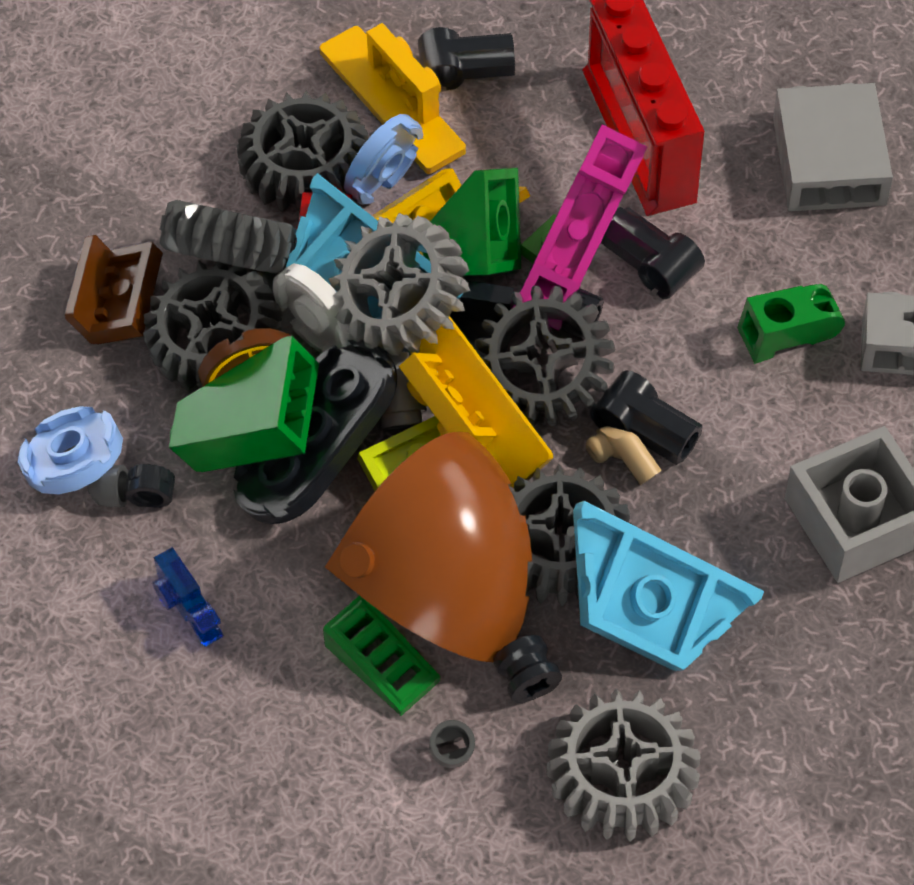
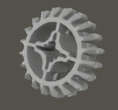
[328,213,470,356]
[546,688,701,842]

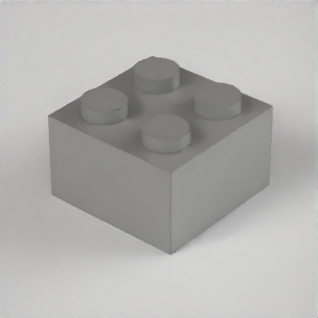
[784,426,914,583]

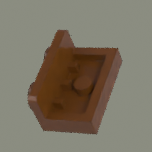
[65,235,163,345]

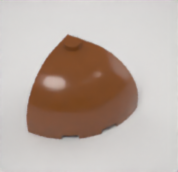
[325,432,532,662]

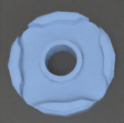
[344,114,423,204]
[18,406,123,495]

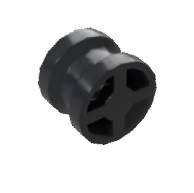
[494,635,562,704]

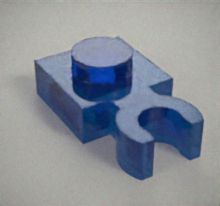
[152,547,224,647]

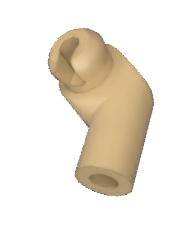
[586,426,662,485]

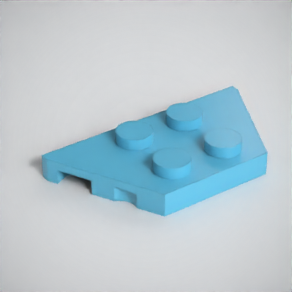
[286,173,464,319]
[573,501,764,671]

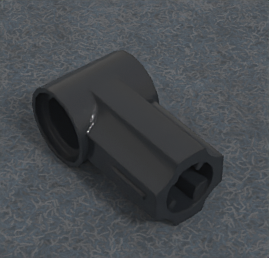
[417,27,515,90]
[601,207,705,299]
[590,370,703,465]

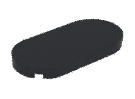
[233,340,398,524]

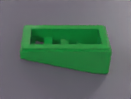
[323,595,441,716]

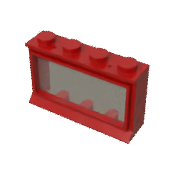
[582,0,705,216]

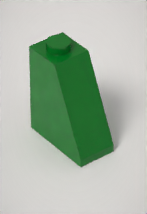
[169,336,319,472]

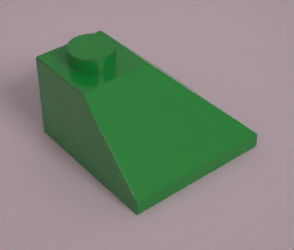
[423,168,522,275]

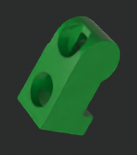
[737,284,845,364]

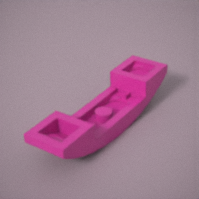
[512,124,648,331]

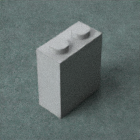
[773,83,893,212]

